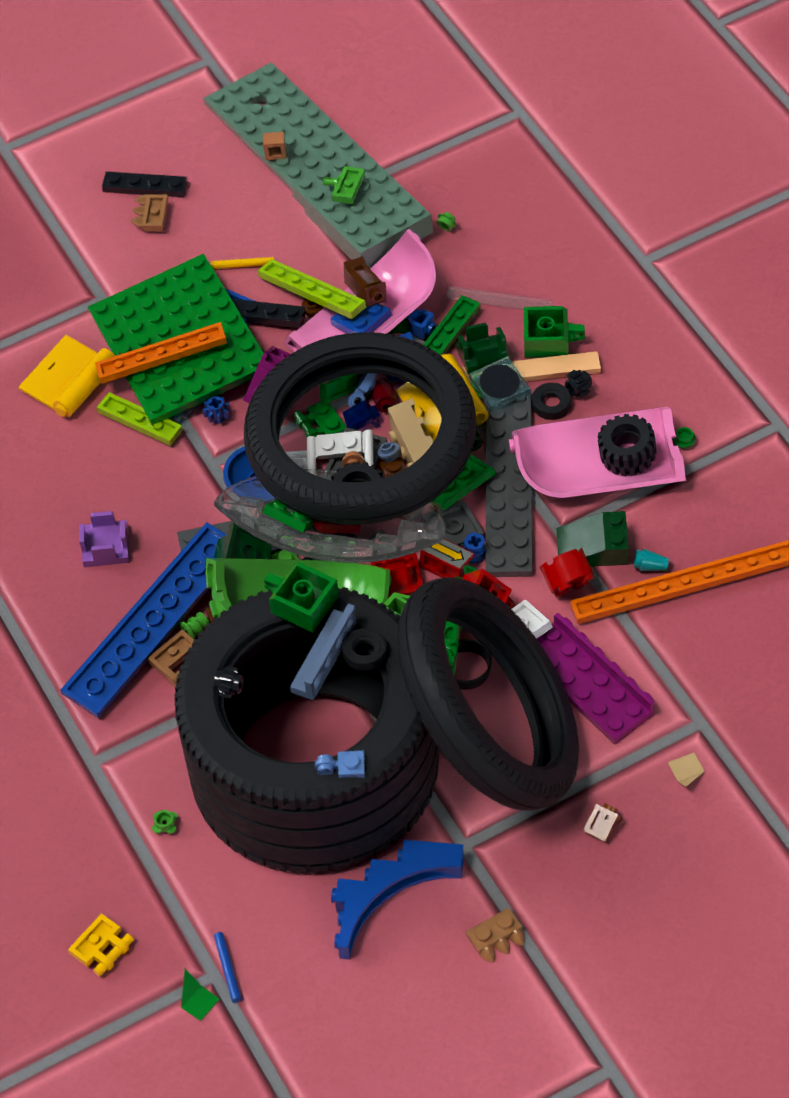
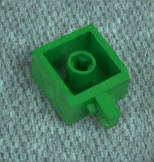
[524,306,585,358]
[264,562,339,632]

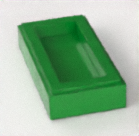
[319,374,358,404]

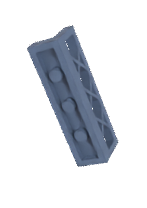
[290,604,357,701]

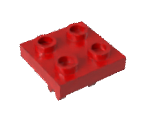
[371,553,423,598]

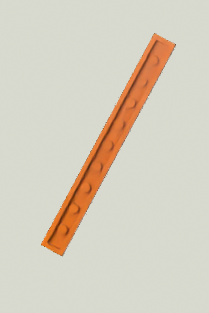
[570,540,789,625]

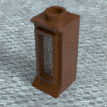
[343,257,386,307]

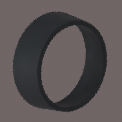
[456,639,492,690]

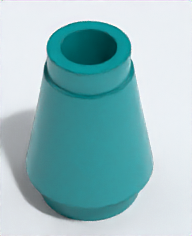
[633,548,669,571]

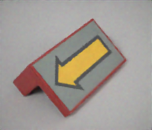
[419,534,475,578]

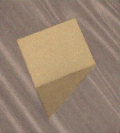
[668,753,705,787]

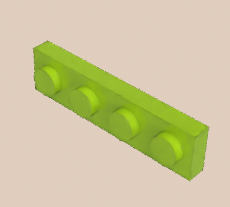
[97,392,183,446]

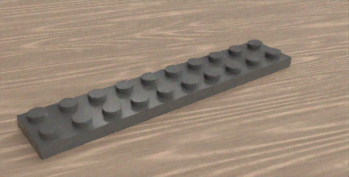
[486,389,532,577]

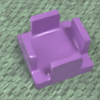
[79,511,129,567]

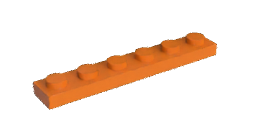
[95,322,227,384]

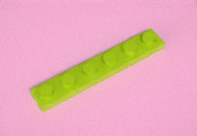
[258,259,366,319]

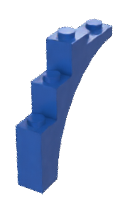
[331,840,464,959]

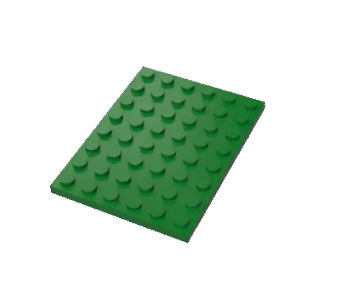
[88,253,263,426]

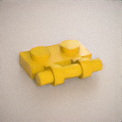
[68,913,134,977]

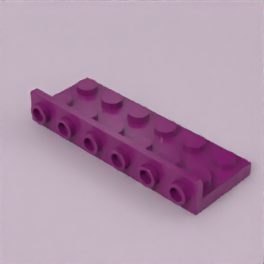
[537,613,654,745]

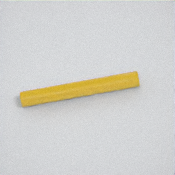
[210,257,275,269]

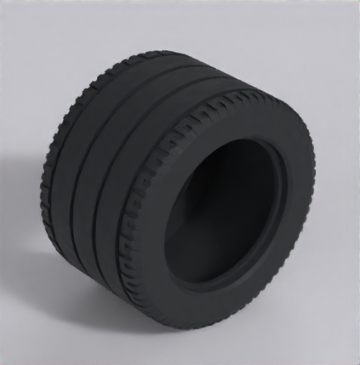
[174,587,439,874]

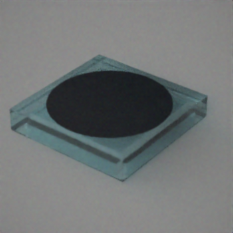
[469,356,530,411]

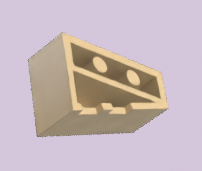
[388,398,433,467]

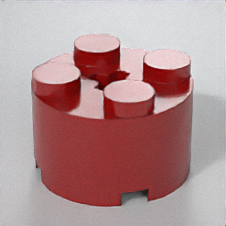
[540,548,594,598]

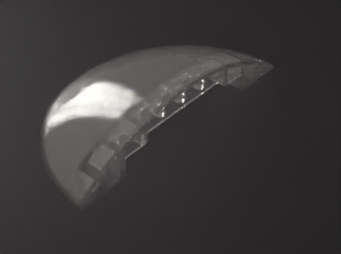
[214,469,445,563]

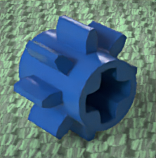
[202,397,231,424]

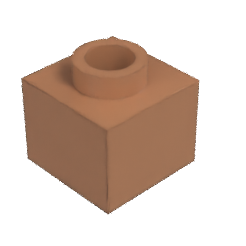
[263,132,287,160]

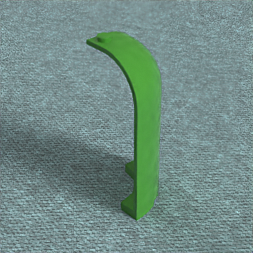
[206,558,391,618]

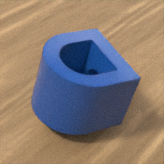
[408,309,436,340]

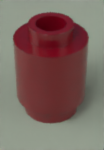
[371,379,397,412]

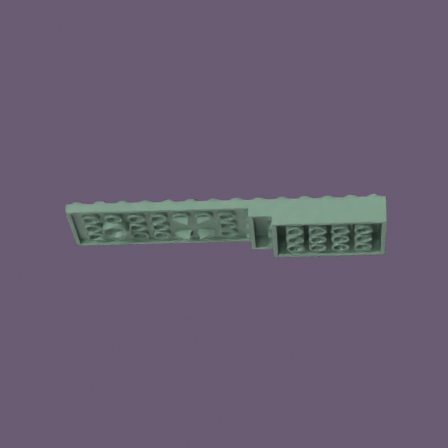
[204,62,433,268]

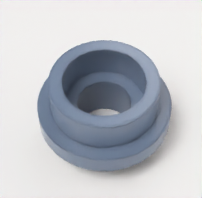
[377,442,400,462]

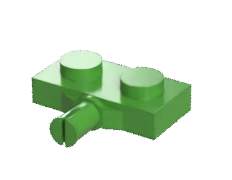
[323,166,365,204]

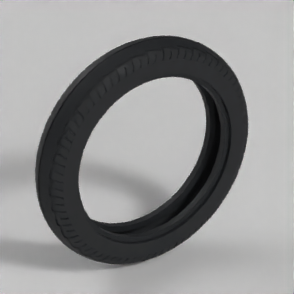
[244,332,477,525]
[398,577,579,811]

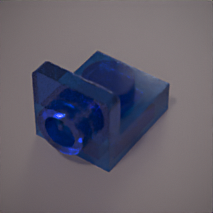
[342,400,380,430]

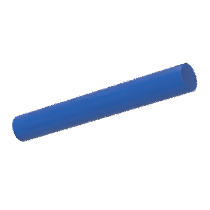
[214,932,242,1003]

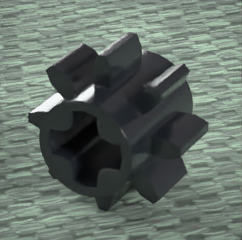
[565,369,592,397]
[213,666,244,699]

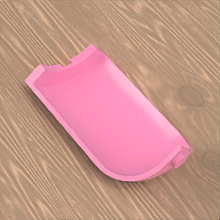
[283,229,436,352]
[508,406,686,498]

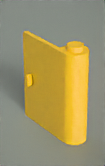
[18,335,116,417]
[396,354,489,442]

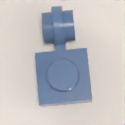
[348,373,377,411]
[315,751,365,778]

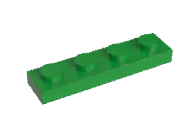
[423,295,481,355]

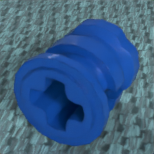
[464,533,486,563]

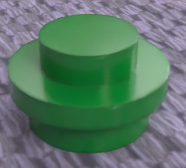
[673,427,696,449]

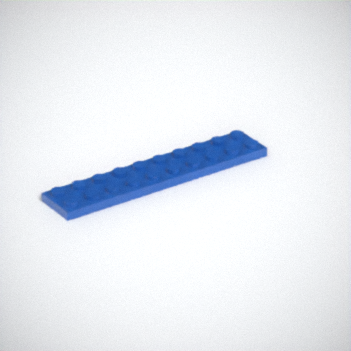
[60,522,227,718]

